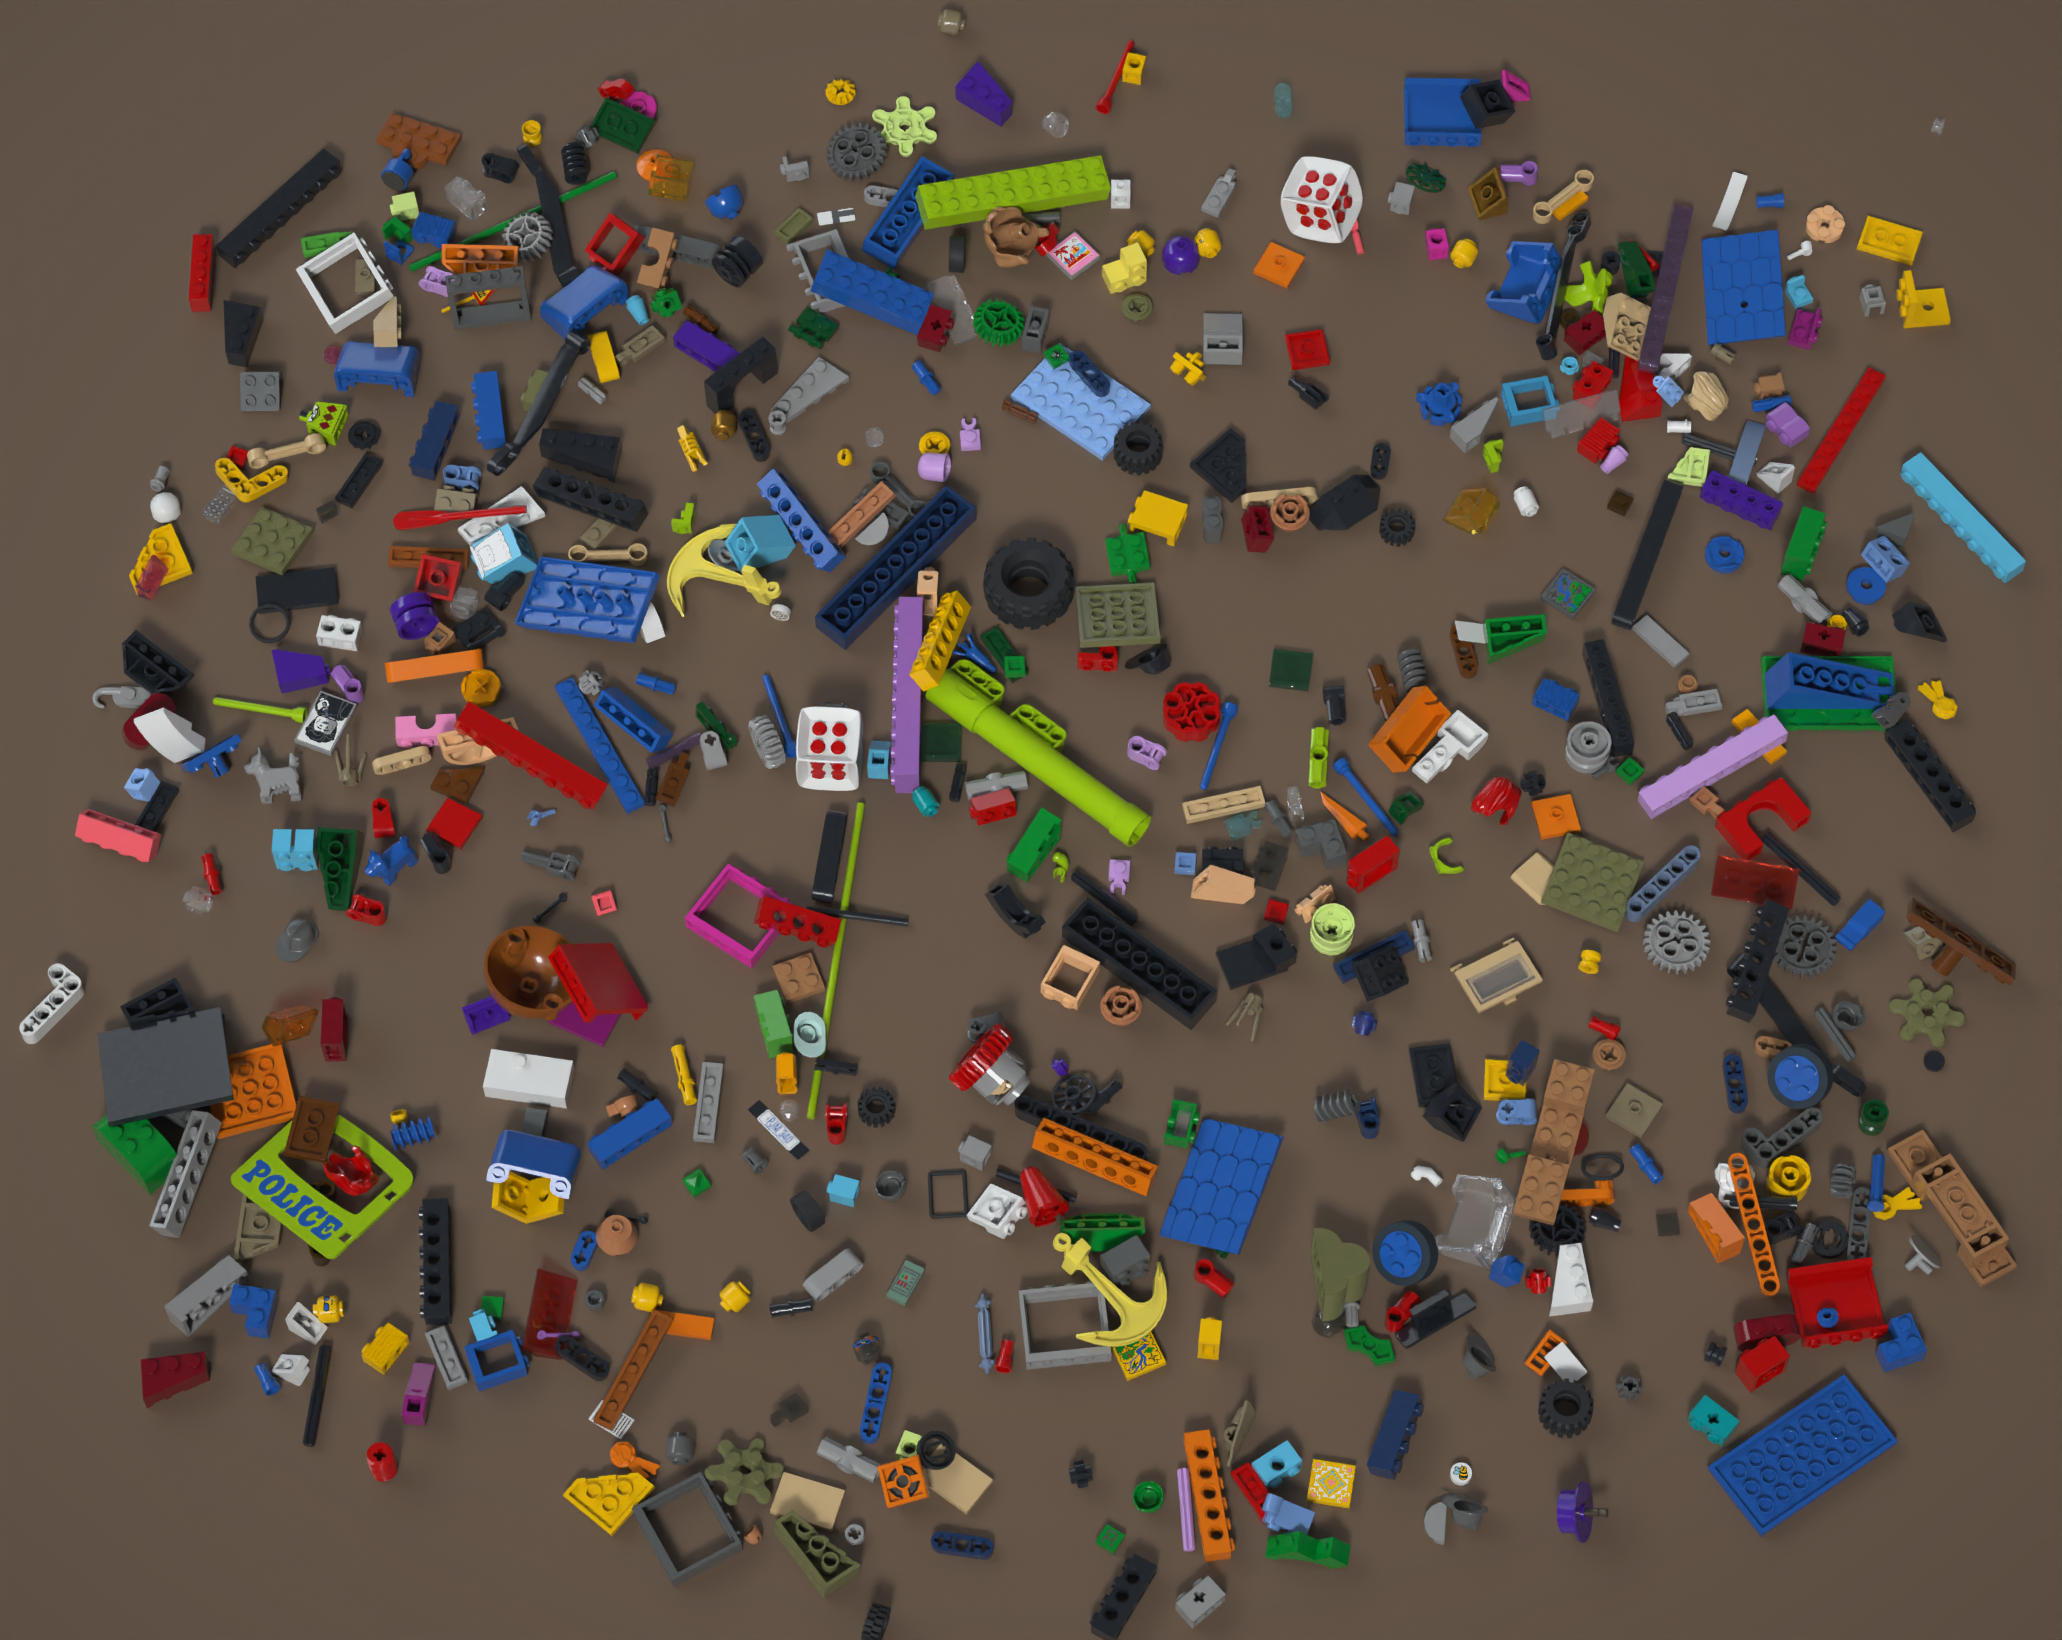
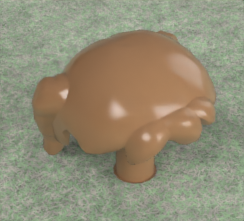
[983,207,1049,268]

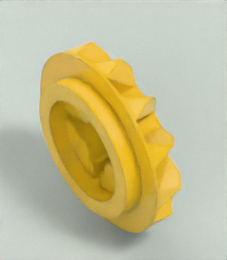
[825,78,856,105]
[919,432,950,455]

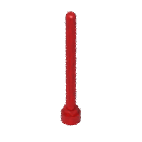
[1095,40,1135,114]

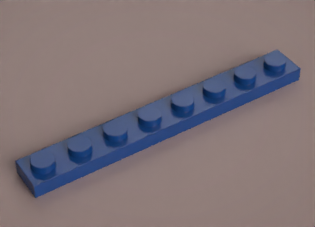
[554,678,645,814]

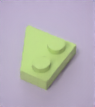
[1667,447,1710,487]

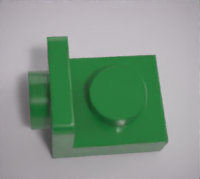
[381,216,413,244]

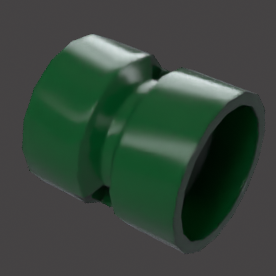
[1858,1099,1889,1136]

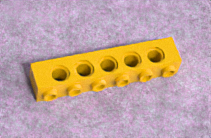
[909,590,971,691]

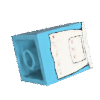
[470,523,538,585]

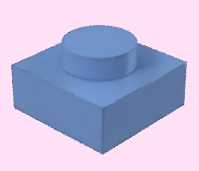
[1174,852,1196,875]

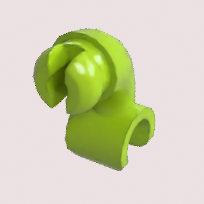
[1053,852,1069,883]

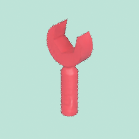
[1350,219,1364,255]

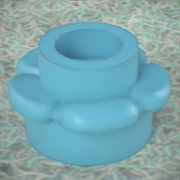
[1560,357,1579,375]

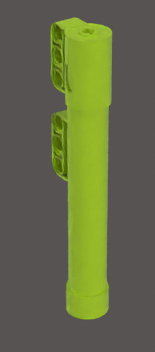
[926,659,1151,847]

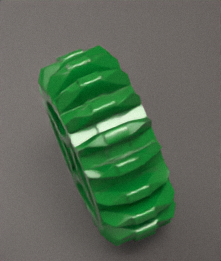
[973,298,1025,348]

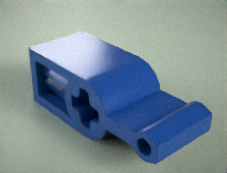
[1835,899,1886,952]

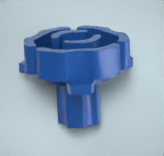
[1416,381,1462,426]

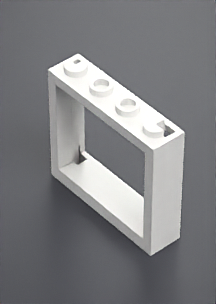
[296,233,394,334]

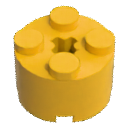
[1766,1155,1811,1202]

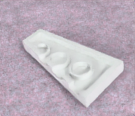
[458,486,545,546]

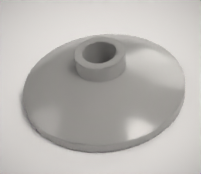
[708,540,739,572]

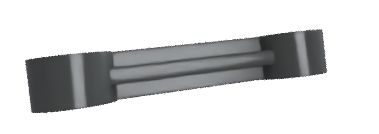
[870,462,927,520]

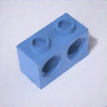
[1861,536,1910,583]

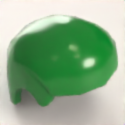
[1132,1481,1165,1513]

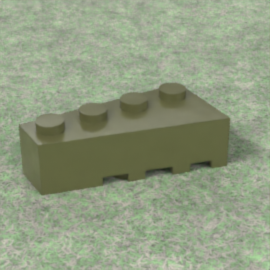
[773,1510,861,1598]

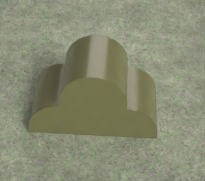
[1310,1228,1370,1321]

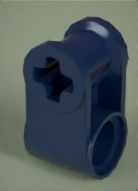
[1355,1097,1380,1139]

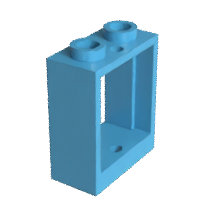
[1501,376,1559,427]

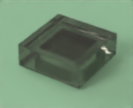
[316,500,339,523]
[1655,1213,1680,1237]

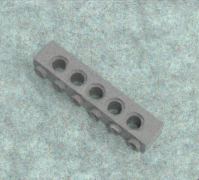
[149,1110,222,1238]

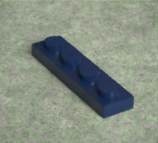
[1333,930,1415,984]

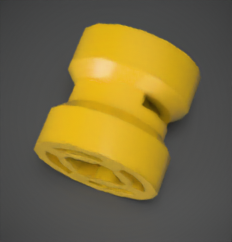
[522,120,542,147]

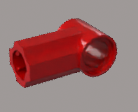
[1194,1259,1235,1299]
[1385,1291,1422,1333]

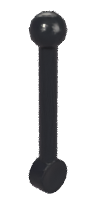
[533,893,567,923]
[605,1211,648,1224]

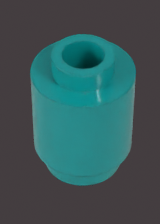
[912,786,940,817]

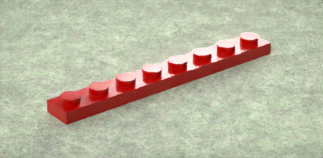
[1796,367,1886,494]

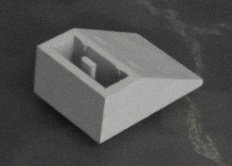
[1203,313,1243,365]

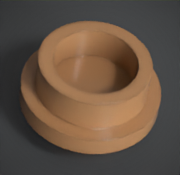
[1678,675,1698,694]

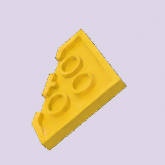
[129,523,193,595]
[563,1472,655,1537]

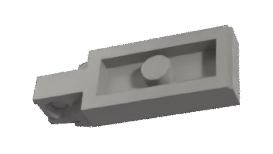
[1201,168,1236,218]
[1664,689,1723,716]

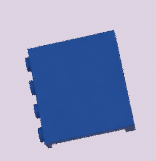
[1404,78,1482,147]

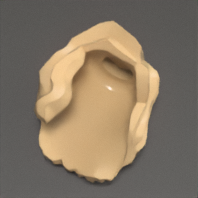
[1684,371,1729,421]

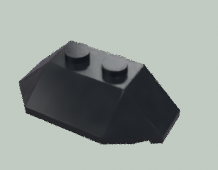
[1309,475,1381,531]
[122,630,194,694]

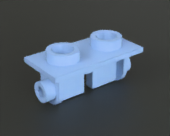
[1653,376,1684,407]

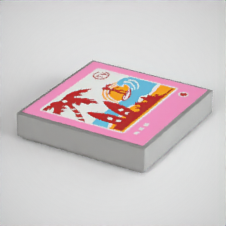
[1046,232,1100,280]

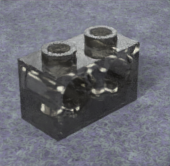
[1250,841,1289,891]

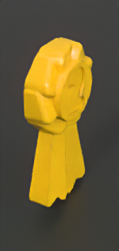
[1918,680,1958,719]
[1872,1187,1922,1221]

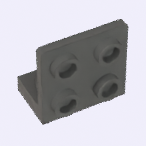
[240,372,282,411]

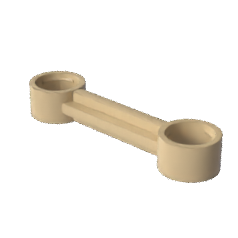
[1533,170,1594,224]
[247,433,326,469]
[568,543,648,566]

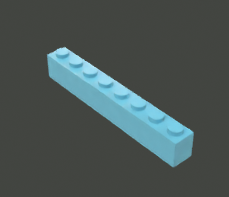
[1900,452,2026,583]

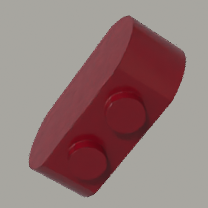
[122,693,176,750]
[1733,1313,1800,1352]

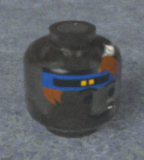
[852,1332,883,1365]

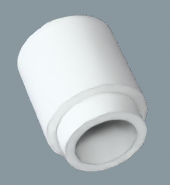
[1514,486,1539,517]

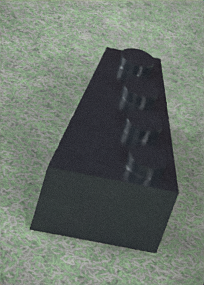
[539,428,622,483]

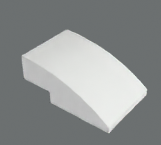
[134,708,205,763]

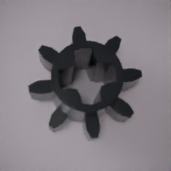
[1520,770,1546,796]
[1068,1460,1093,1489]

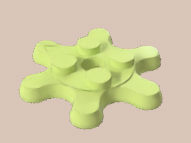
[872,96,937,157]

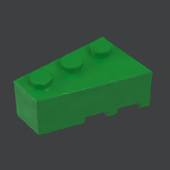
[1483,614,1547,664]
[1006,807,1062,883]

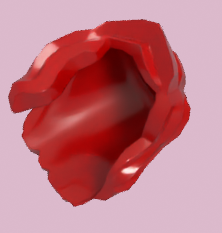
[1471,777,1522,825]
[323,1146,379,1196]

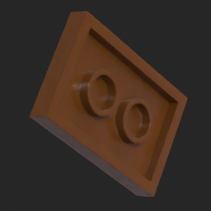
[284,1096,340,1163]

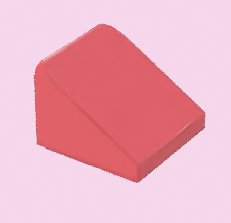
[591,890,617,916]

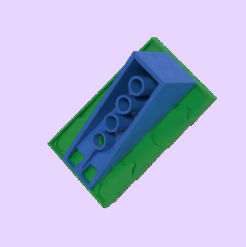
[1760,652,1898,731]

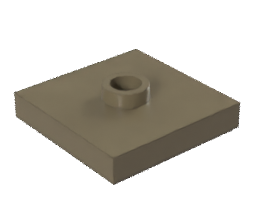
[1605,1083,1663,1138]

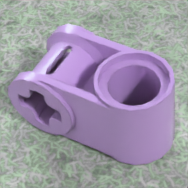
[419,266,455,297]
[1127,736,1167,770]

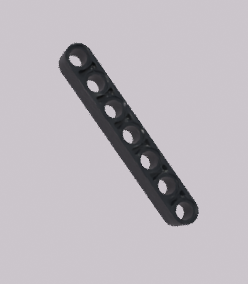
[1014,1095,1148,1161]

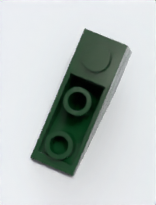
[1617,241,1655,298]

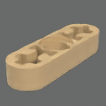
[372,746,431,775]

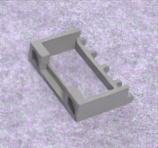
[786,229,849,314]

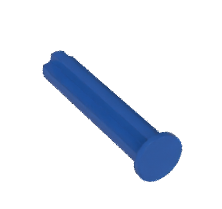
[1867,1154,1885,1212]

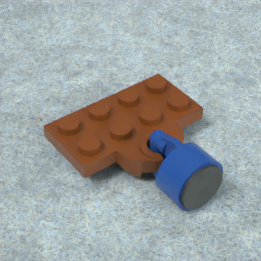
[376,113,461,191]

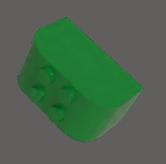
[92,1114,177,1195]

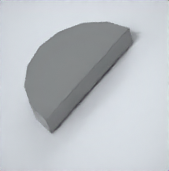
[855,512,889,545]
[1424,1502,1447,1545]

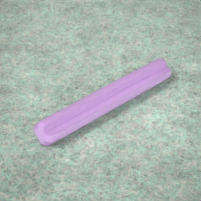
[1177,1468,1195,1552]

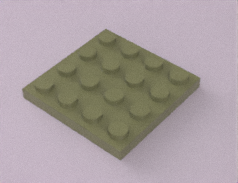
[1075,583,1160,648]
[1541,833,1644,932]

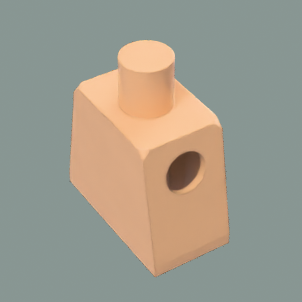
[917,567,939,616]

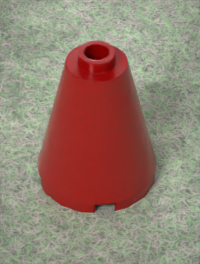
[1020,1166,1069,1227]

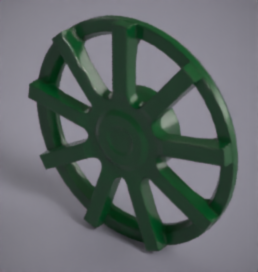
[1405,163,1446,193]

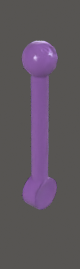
[537,1330,580,1340]

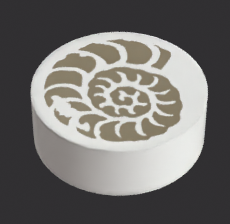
[770,604,791,621]

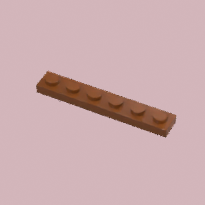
[593,1309,673,1432]

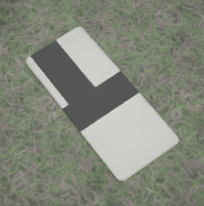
[817,208,855,226]

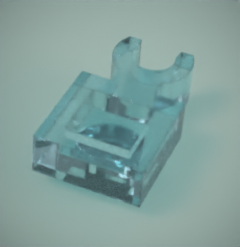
[1224,811,1262,841]

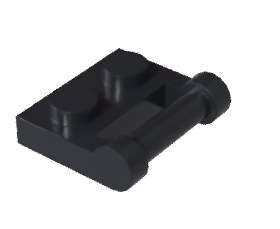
[452,608,505,651]

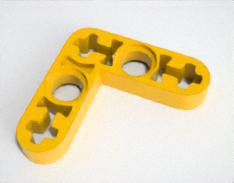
[215,458,288,502]

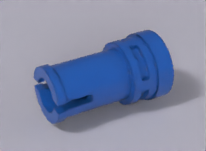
[1756,193,1784,208]
[254,1363,281,1396]

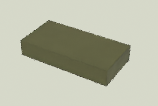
[773,208,814,245]

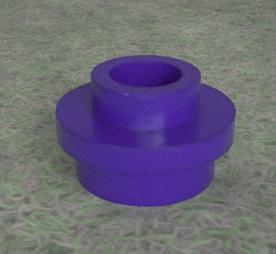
[1050,1058,1069,1077]

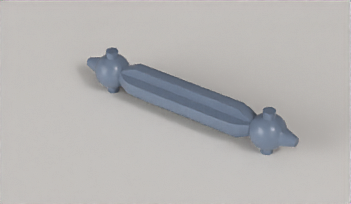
[975,1294,995,1374]

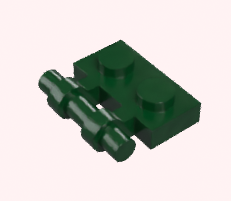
[788,306,839,350]

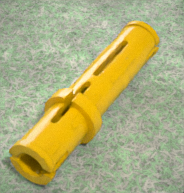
[671,1045,697,1105]

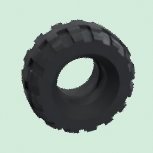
[983,538,1075,630]

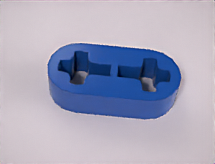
[570,1231,598,1271]

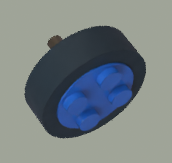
[1767,1044,1833,1109]
[1372,1220,1438,1286]

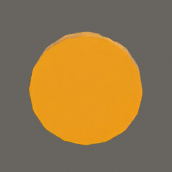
[461,669,501,707]

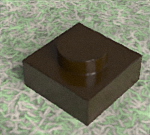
[1607,490,1634,517]

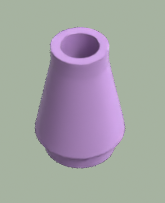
[1600,445,1628,474]

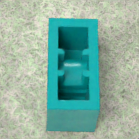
[1687,1395,1740,1447]

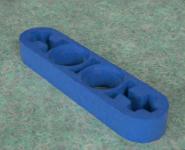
[860,1363,892,1444]

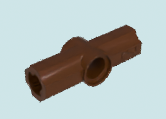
[1367,663,1399,722]

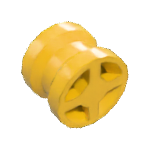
[1578,950,1601,974]

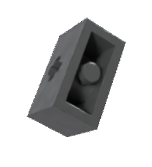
[1022,306,1049,354]

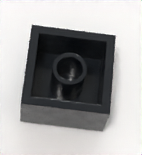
[1460,79,1516,129]

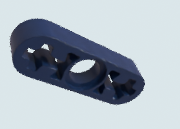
[1069,351,1110,397]
[1722,1054,1748,1114]
[931,1531,994,1560]

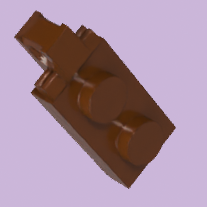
[655,752,689,807]

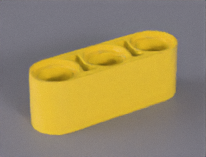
[587,331,620,383]

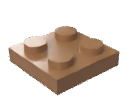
[772,953,825,1004]

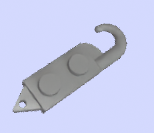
[92,686,173,709]

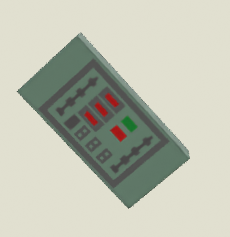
[886,1260,925,1306]

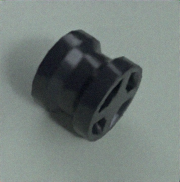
[1600,251,1621,275]
[1704,1341,1728,1367]

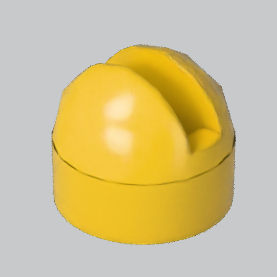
[837,449,853,466]
[390,1109,408,1126]

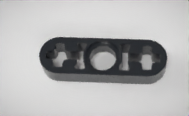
[738,411,770,462]
[555,1336,610,1381]

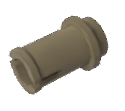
[1710,343,1736,365]

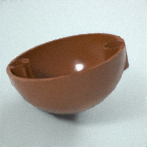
[484,926,573,1021]

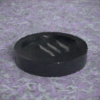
[1923,1051,1945,1072]

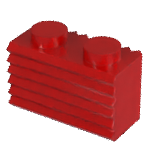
[1577,417,1621,464]

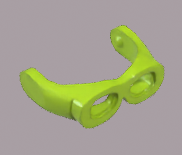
[1429,838,1464,874]

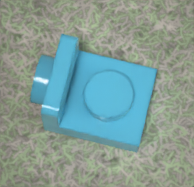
[1784,275,1813,309]

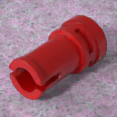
[1588,1016,1621,1040]
[995,1340,1015,1373]

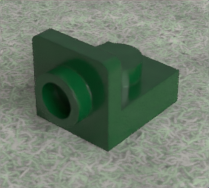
[1388,791,1424,825]

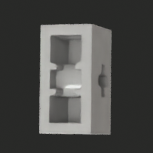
[1175,1576,1226,1629]

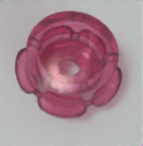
[323,346,341,364]

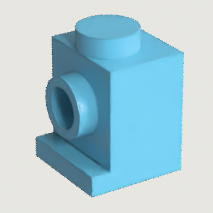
[469,1309,499,1342]

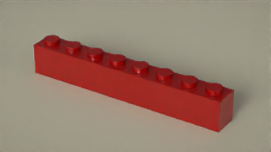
[453,701,608,810]

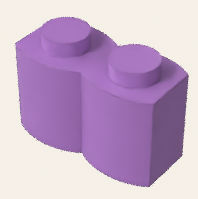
[1766,402,1810,448]

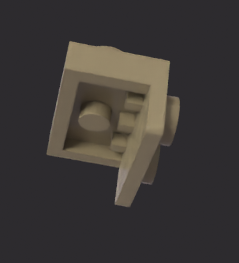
[434,485,479,512]
[1904,926,1946,960]

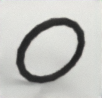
[249,604,290,643]
[1581,1154,1625,1181]

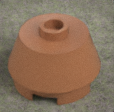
[1270,494,1310,533]
[1100,986,1142,1027]
[596,1215,638,1256]

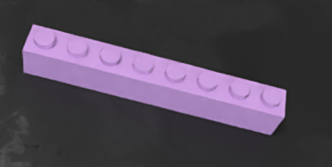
[1638,715,1788,819]

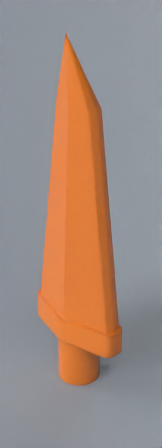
[1320,791,1370,842]

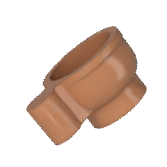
[606,1095,638,1118]

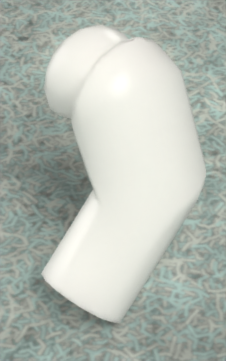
[1411,1166,1443,1187]

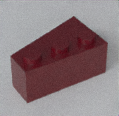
[141,1351,210,1408]

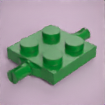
[1105,524,1151,584]

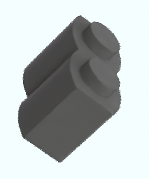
[1202,497,1223,543]

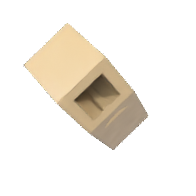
[373,297,401,347]

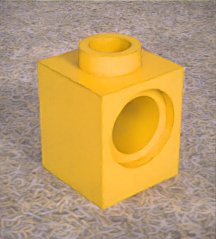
[1122,53,1146,85]

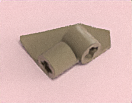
[1223,1400,1256,1467]

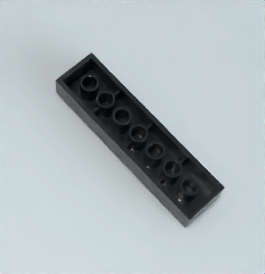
[1062,897,1217,1030]

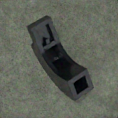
[985,882,1046,939]

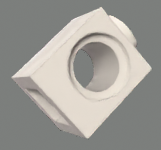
[1111,180,1130,209]

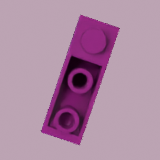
[402,1362,436,1426]

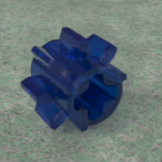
[1351,1011,1378,1036]

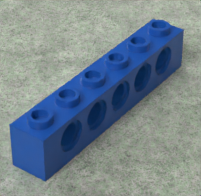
[757,468,847,572]

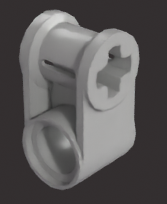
[700,731,727,771]

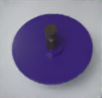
[1557,1481,1608,1543]

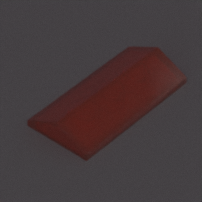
[1711,855,1799,909]
[522,1268,577,1360]

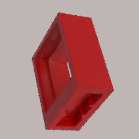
[584,213,645,275]
[1346,835,1400,894]

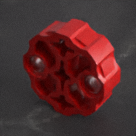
[1163,682,1221,742]

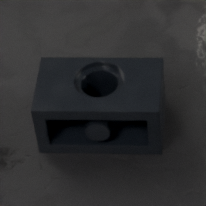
[1253,923,1298,975]

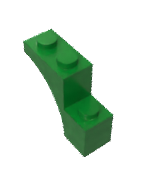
[1265,1531,1351,1569]

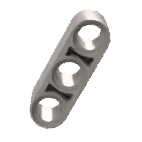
[803,1248,864,1302]

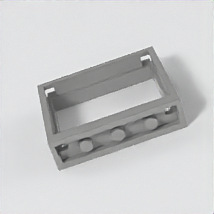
[1018,1281,1112,1370]

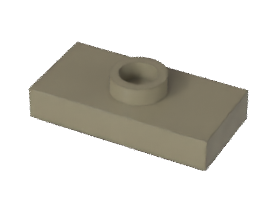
[355,259,376,295]

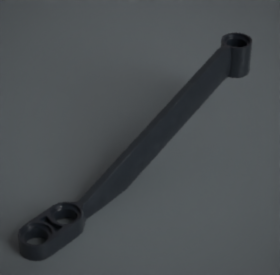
[516,144,580,288]
[1536,212,1591,360]
[487,331,591,476]
[1726,954,1867,1097]

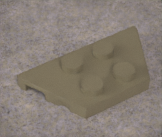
[234,1194,282,1263]

